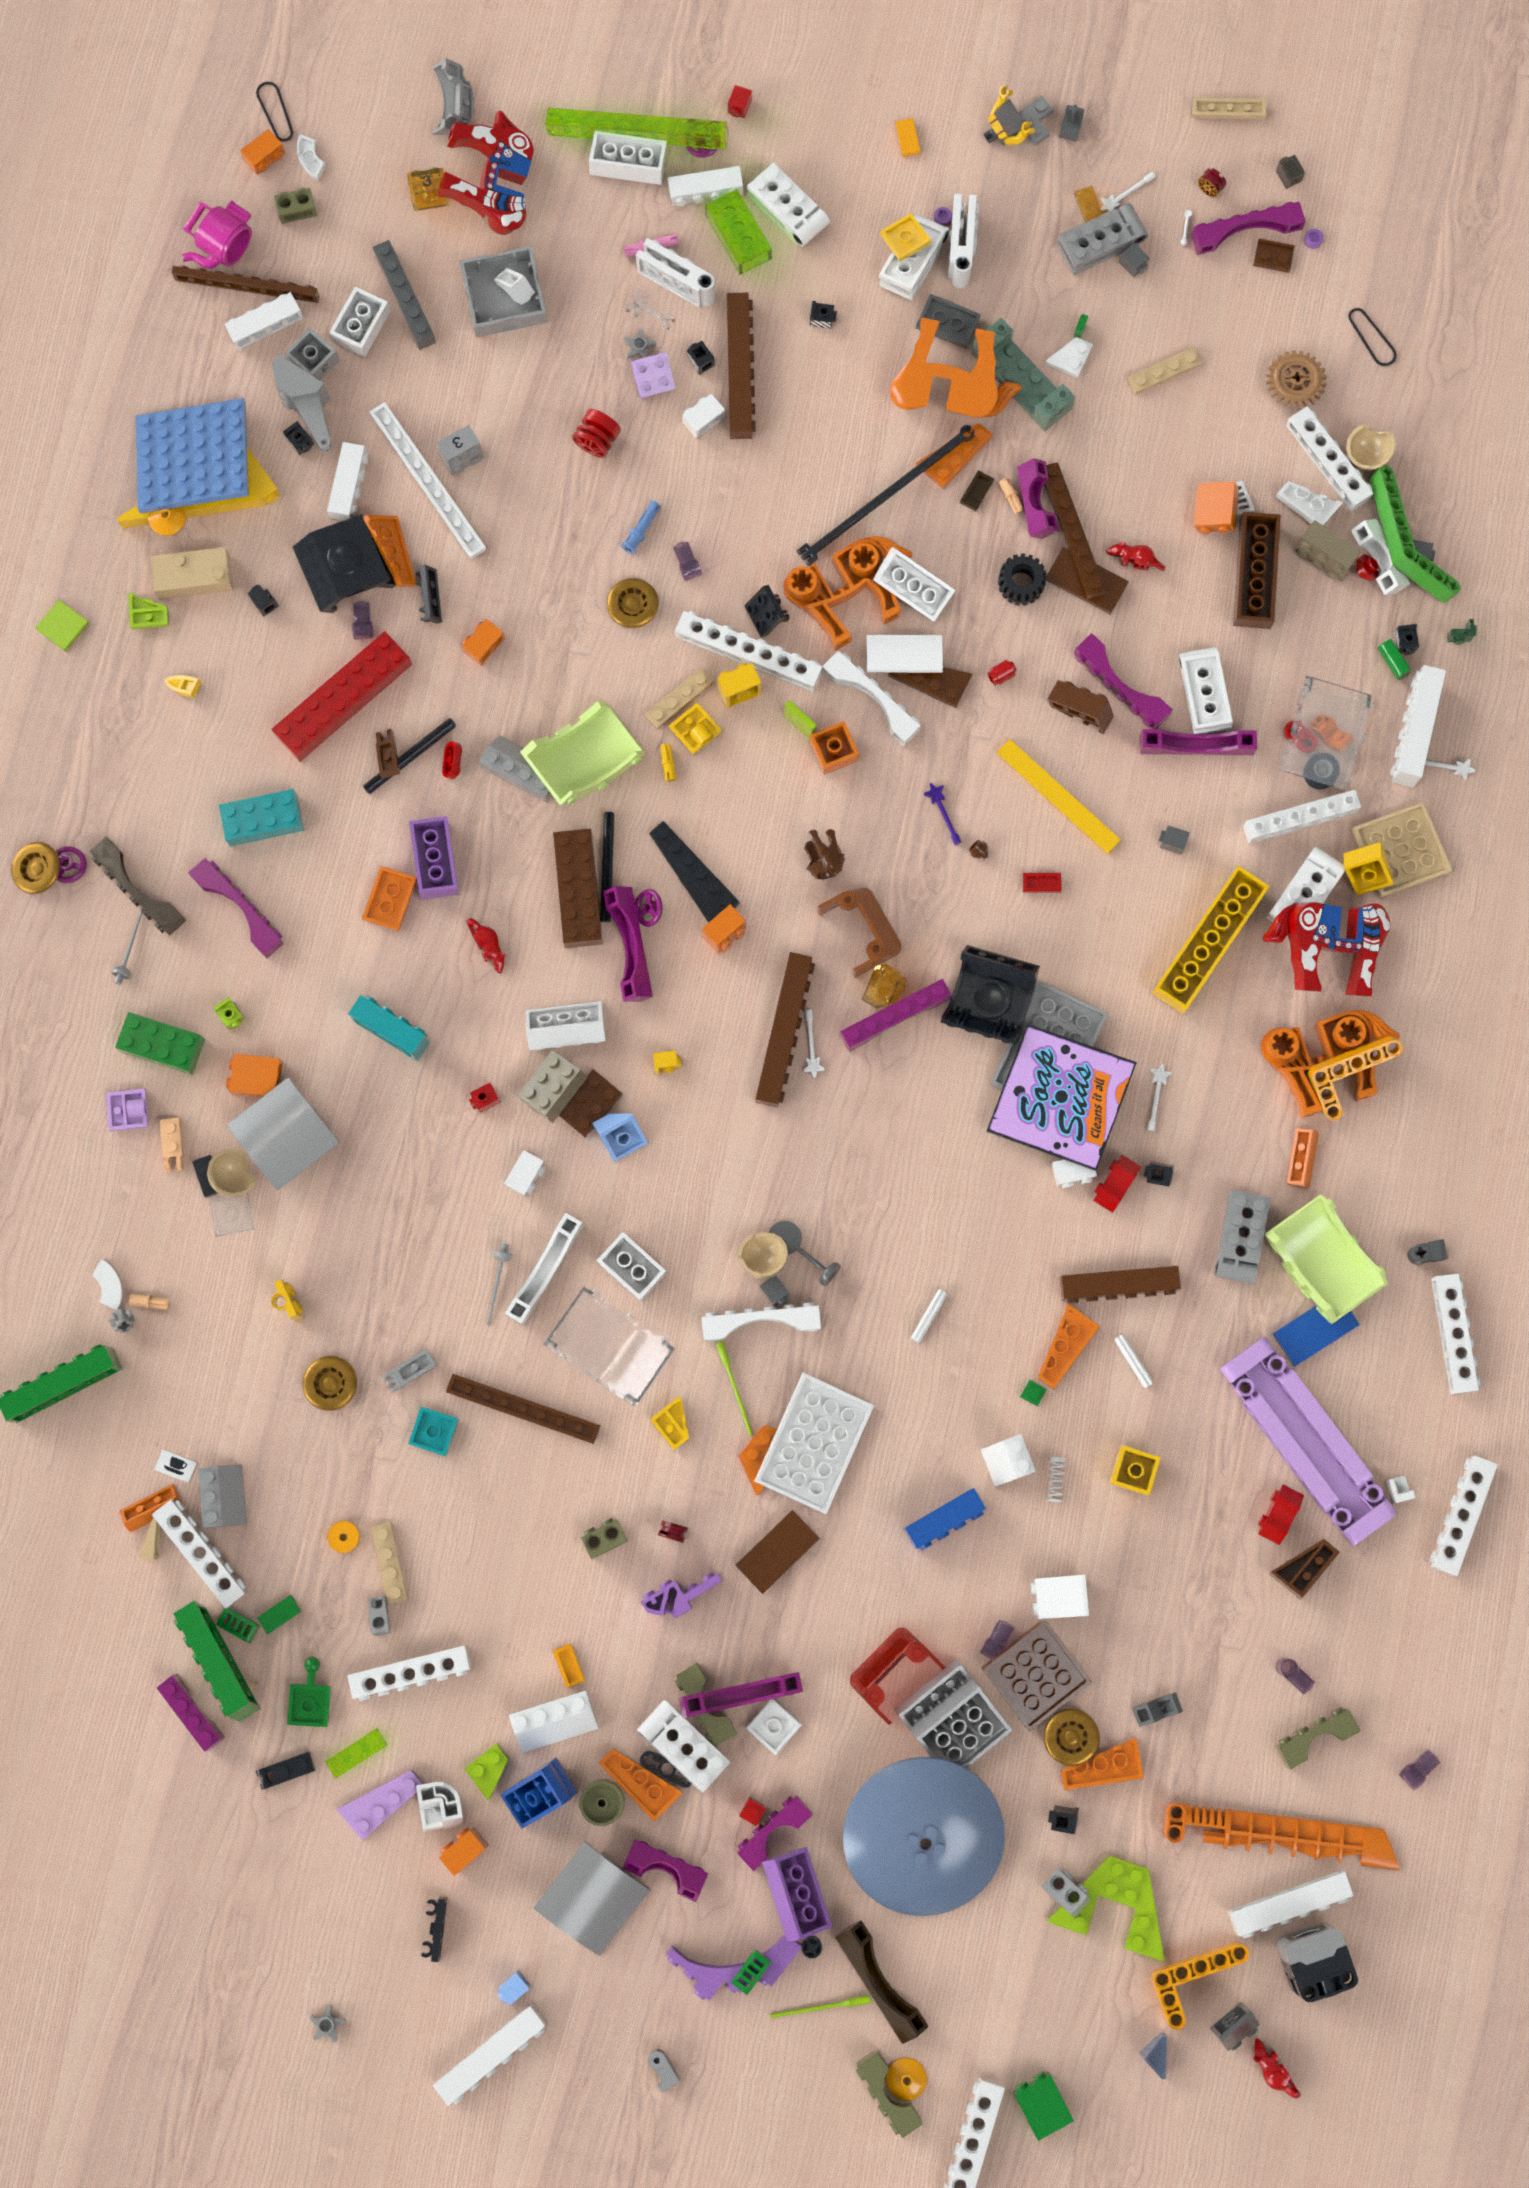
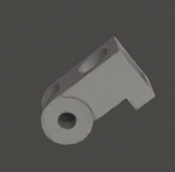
[369,1596,392,1636]
[648,2049,680,2092]

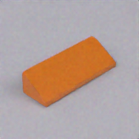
[1286,1128,1319,1188]
[120,1484,183,1532]

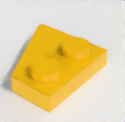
[650,1396,690,1451]

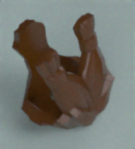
[804,829,845,880]

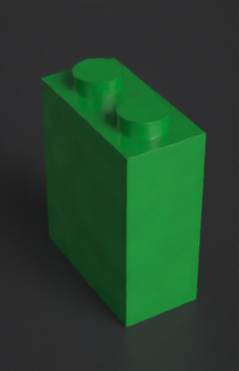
[1013,2072,1074,2141]

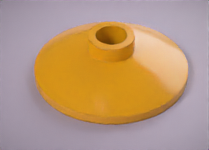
[148,507,186,536]
[886,2058,927,2101]

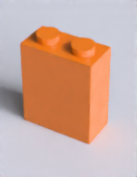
[1194,481,1239,534]
[226,1053,283,1098]

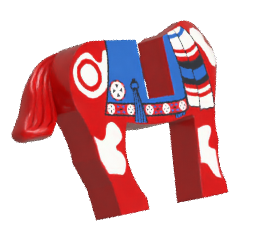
[437,111,534,235]
[1262,902,1390,997]

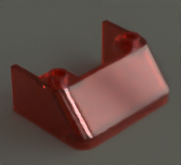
[850,1627,946,1725]

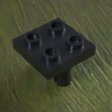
[744,585,790,638]

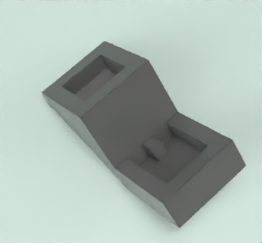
[1132,1692,1183,1727]

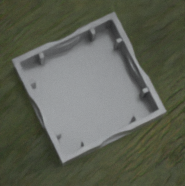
[459,246,548,337]

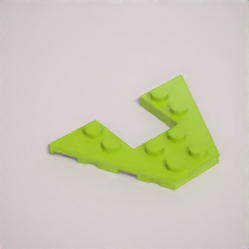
[1047,1855,1164,1962]

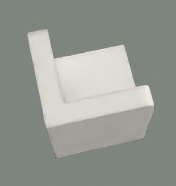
[1385,1476,1415,1504]

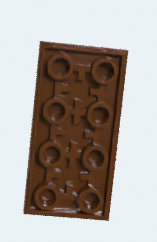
[1046,547,1129,615]
[735,1510,820,1594]

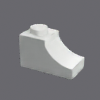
[494,268,535,305]

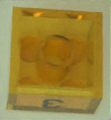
[407,167,450,211]

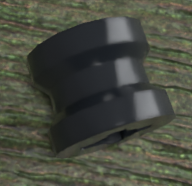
[802,1936,822,1959]

